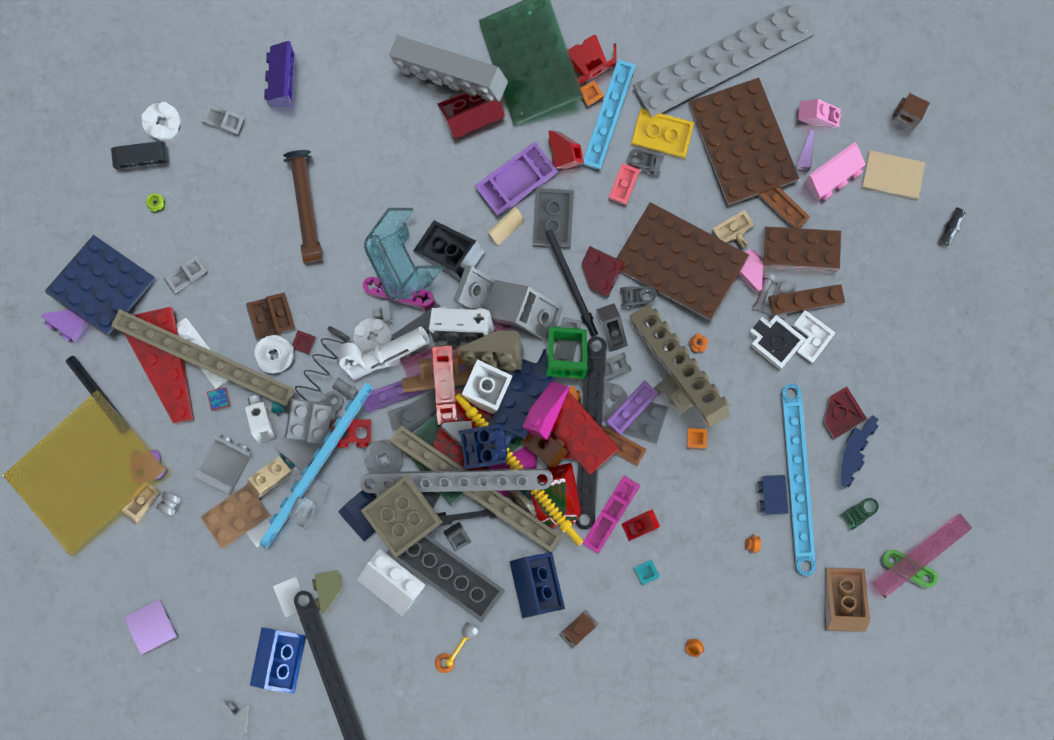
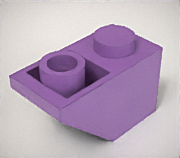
[41,310,89,342]

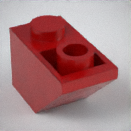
[548,130,584,169]

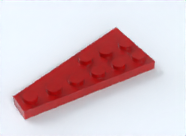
[124,307,194,423]

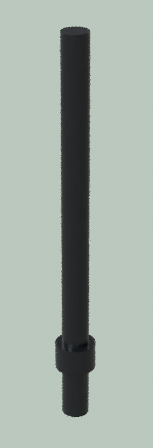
[545,229,598,337]

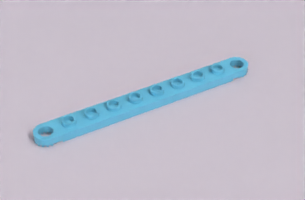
[259,383,374,549]
[782,383,816,576]

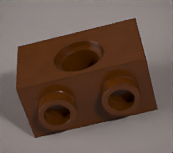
[894,93,930,129]
[521,432,569,469]

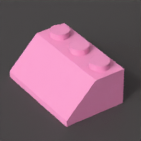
[804,142,866,202]

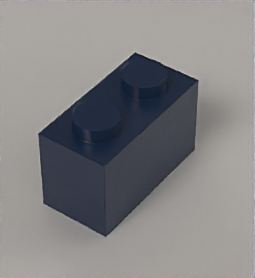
[757,475,789,516]

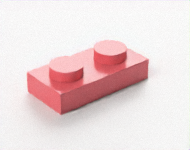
[608,163,640,206]

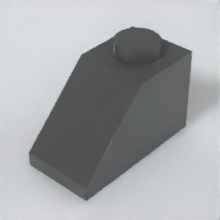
[596,303,628,351]

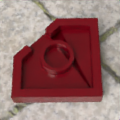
[582,246,624,297]
[824,386,867,439]

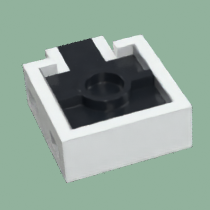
[748,315,806,370]

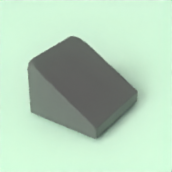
[443,522,471,551]

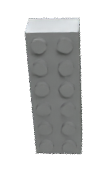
[389,35,508,102]

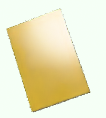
[631,108,695,159]

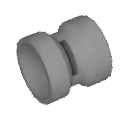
[156,491,181,516]

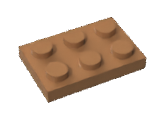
[200,485,271,549]

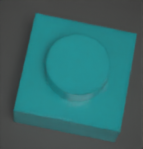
[634,559,660,585]

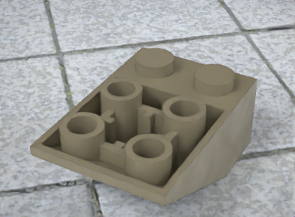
[457,330,524,371]

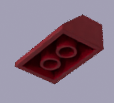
[437,92,505,138]

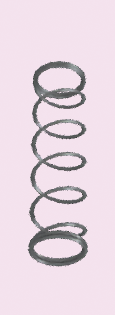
[283,326,350,414]

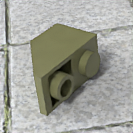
[312,570,343,613]

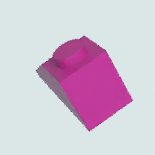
[522,381,570,440]

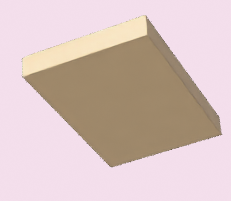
[862,150,926,200]

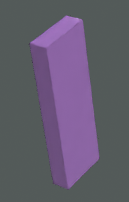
[605,380,659,436]

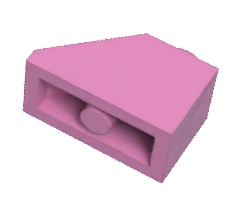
[739,248,763,294]

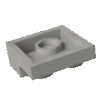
[285,399,335,444]

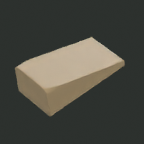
[121,482,161,525]

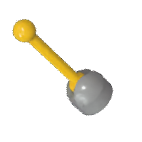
[445,623,479,667]

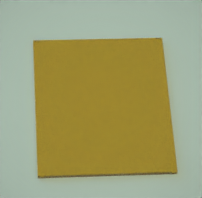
[3,390,166,556]

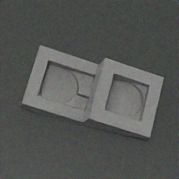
[202,104,244,135]
[164,255,207,294]

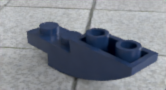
[838,415,879,489]

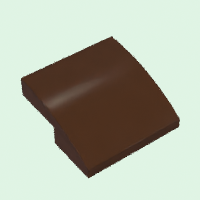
[246,292,295,341]

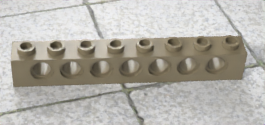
[629,304,730,428]

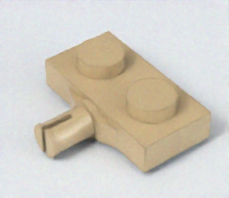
[712,209,755,249]

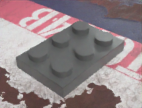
[533,188,574,247]

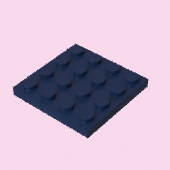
[45,234,155,336]

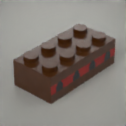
[761,226,841,273]

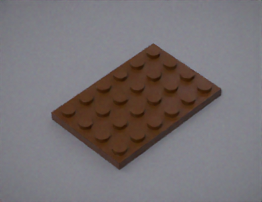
[688,77,800,205]
[617,202,749,321]

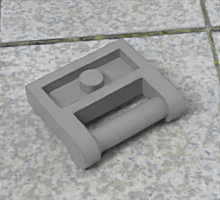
[753,272,797,320]

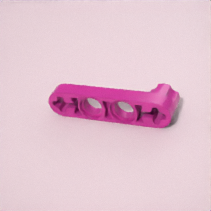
[363,277,436,312]

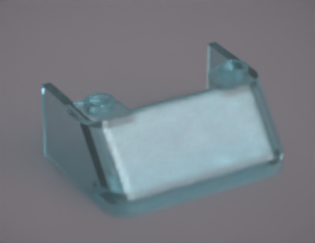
[364,208,443,300]

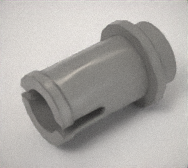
[332,377,358,400]

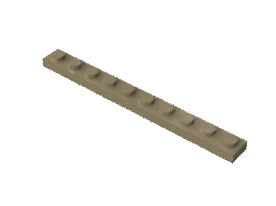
[111,309,295,406]
[390,426,562,553]

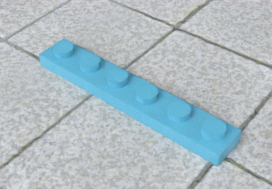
[582,59,636,170]

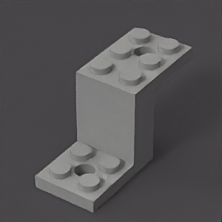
[453,265,563,341]

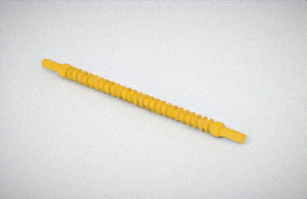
[455,393,584,546]

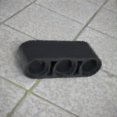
[111,141,167,169]

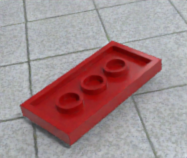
[552,391,620,475]

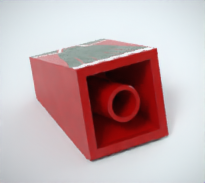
[529,463,581,528]

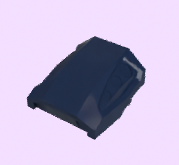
[458,424,508,470]
[338,490,377,542]

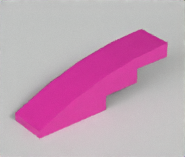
[582,475,640,553]

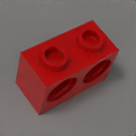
[332,419,372,448]

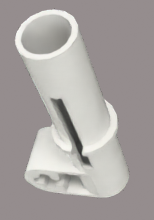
[339,327,429,380]

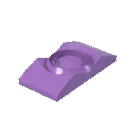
[475,142,558,216]

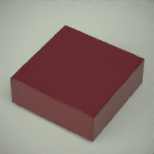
[292,330,316,355]

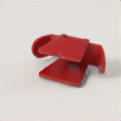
[561,35,617,87]

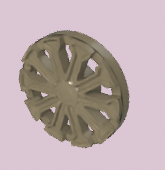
[508,490,537,517]

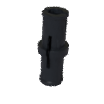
[939,207,967,246]

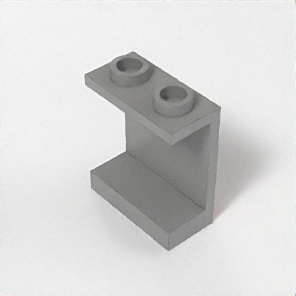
[193,434,251,495]

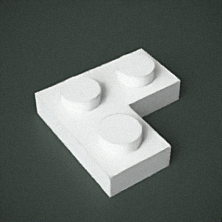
[793,310,835,364]

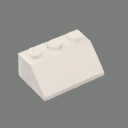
[357,549,426,616]

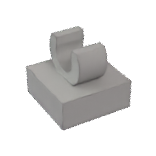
[372,300,392,323]

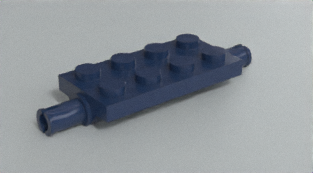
[489,349,555,448]

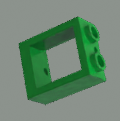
[546,326,587,379]

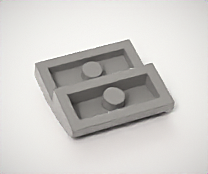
[274,435,324,471]

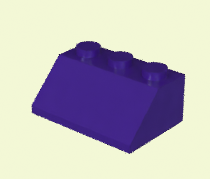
[264,41,295,107]

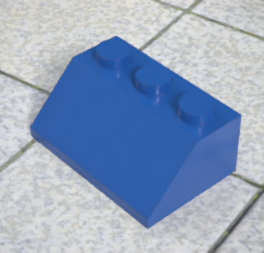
[250,627,306,694]

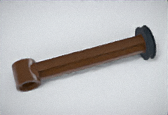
[283,150,323,263]

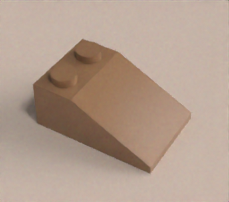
[825,568,870,632]

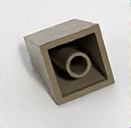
[654,375,692,417]

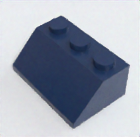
[509,552,565,619]

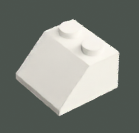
[461,360,512,414]

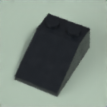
[413,220,485,280]

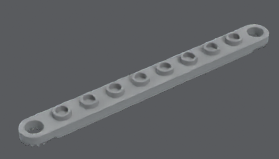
[360,468,553,493]

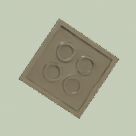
[361,475,443,558]

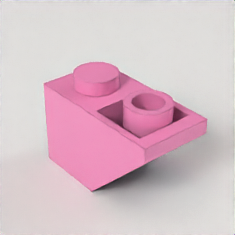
[798,99,841,127]

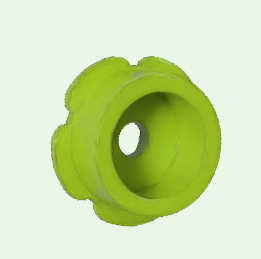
[145,193,164,212]

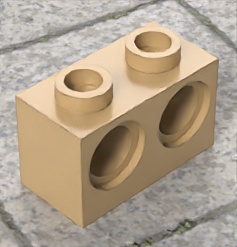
[247,456,291,499]

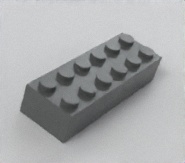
[386,535,505,622]

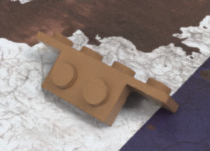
[402,356,472,392]

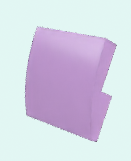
[124,599,177,655]

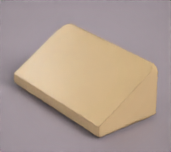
[488,207,525,245]

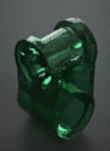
[840,498,879,530]

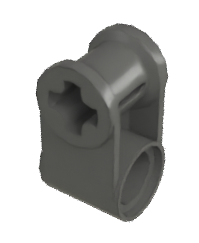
[626,149,664,175]
[620,286,657,308]

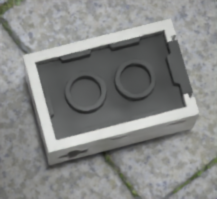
[429,307,494,347]

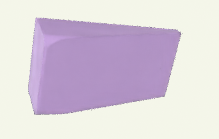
[795,130,814,172]

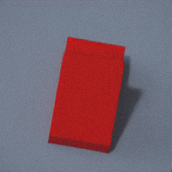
[622,509,660,541]

